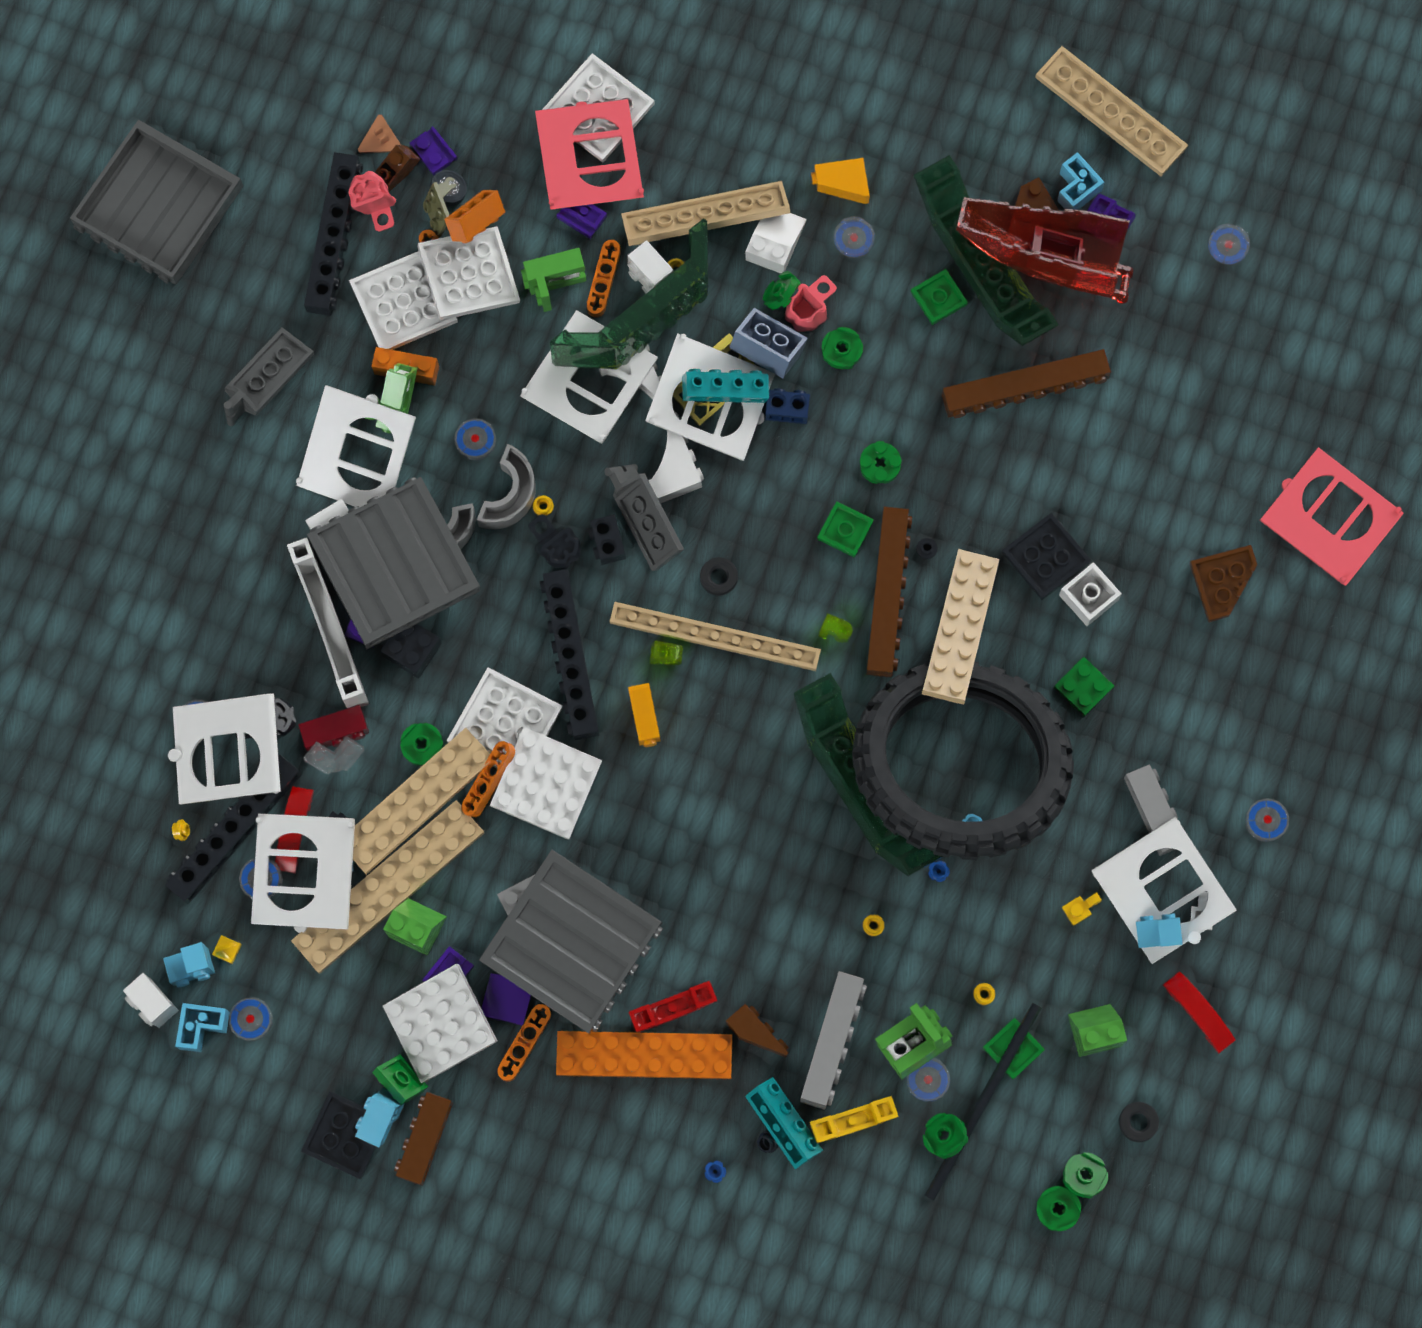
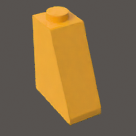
[811,158,870,204]
[628,683,660,747]

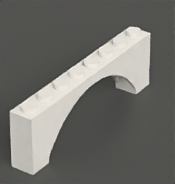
[593,334,704,503]
[287,538,369,709]

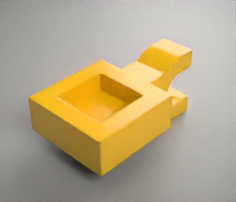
[1062,893,1102,926]

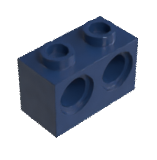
[766,388,810,424]

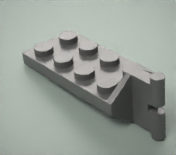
[224,328,314,426]
[604,464,684,571]

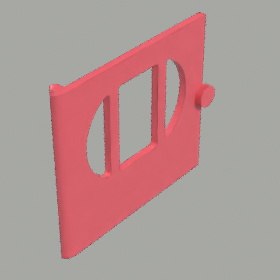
[535,99,644,210]
[1260,447,1404,586]

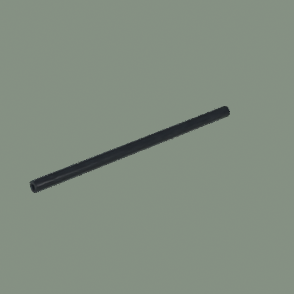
[924,1003,1042,1201]

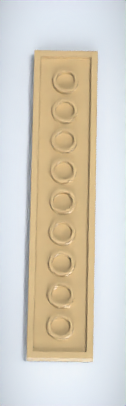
[291,800,484,974]

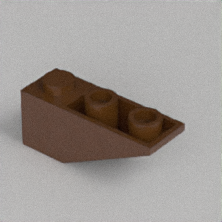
[375,145,420,192]
[726,1004,789,1058]

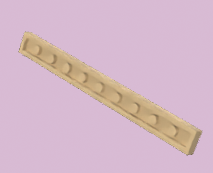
[610,602,821,671]

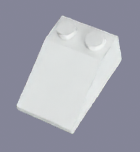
[746,213,807,273]

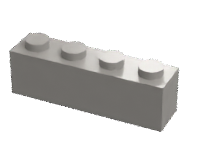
[1124,764,1178,856]

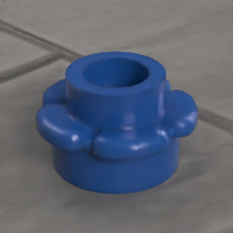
[928,861,950,882]
[705,1161,726,1183]

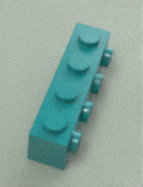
[682,369,769,403]
[745,1077,823,1169]

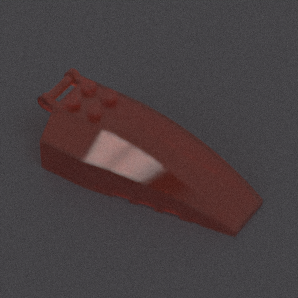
[956,197,1134,304]

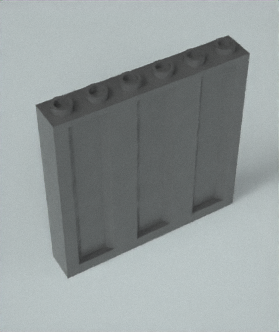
[70,120,244,285]
[307,477,481,649]
[479,850,664,1033]

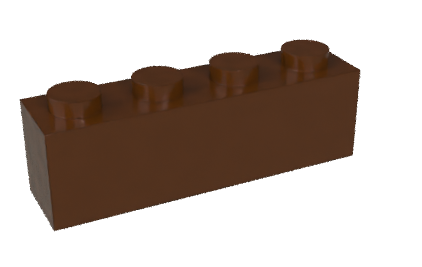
[394,1092,453,1186]

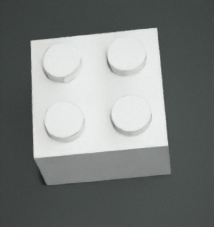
[627,240,675,300]
[1059,562,1122,626]
[123,973,179,1028]

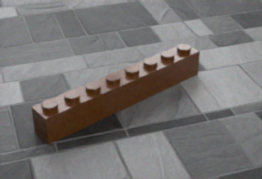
[942,349,1111,418]
[866,507,912,677]

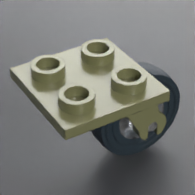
[423,170,467,238]

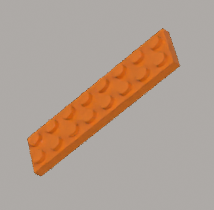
[556,1031,732,1079]

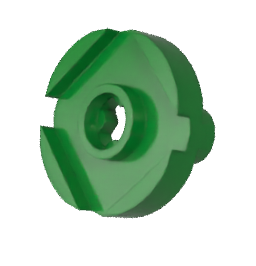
[763,271,800,310]
[822,327,863,369]
[859,441,902,484]
[400,723,444,766]
[923,1113,968,1159]
[1063,1152,1108,1198]
[1036,1186,1081,1232]

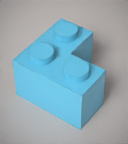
[1057,152,1104,216]
[1136,913,1183,948]
[163,942,215,988]
[175,1003,230,1052]
[355,1088,405,1147]

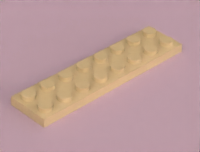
[1035,46,1188,177]
[621,181,790,246]
[922,549,999,705]
[353,728,494,874]

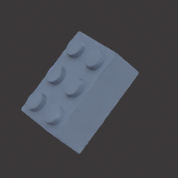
[729,308,808,378]

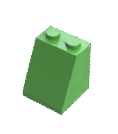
[383,898,447,956]
[1068,1004,1127,1057]

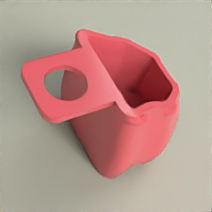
[348,171,396,232]
[785,275,837,332]

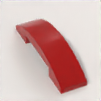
[275,786,314,874]
[1163,971,1236,1054]
[628,980,718,1033]

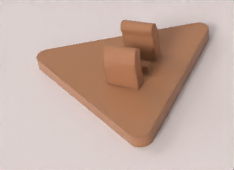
[358,115,401,153]

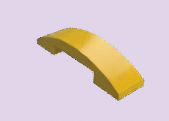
[810,1096,899,1143]

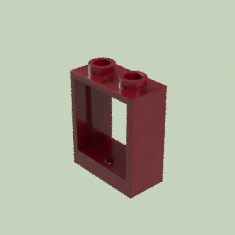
[1026,226,1086,280]

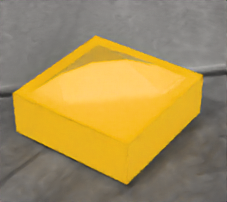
[212,935,242,964]

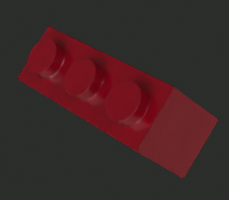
[298,705,369,753]

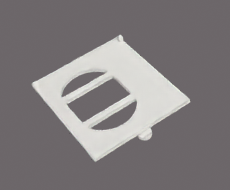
[520,310,658,444]
[645,333,775,461]
[296,385,416,507]
[168,694,281,805]
[251,814,355,933]
[1091,817,1237,964]

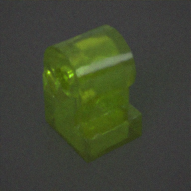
[818,613,853,643]
[650,641,683,665]

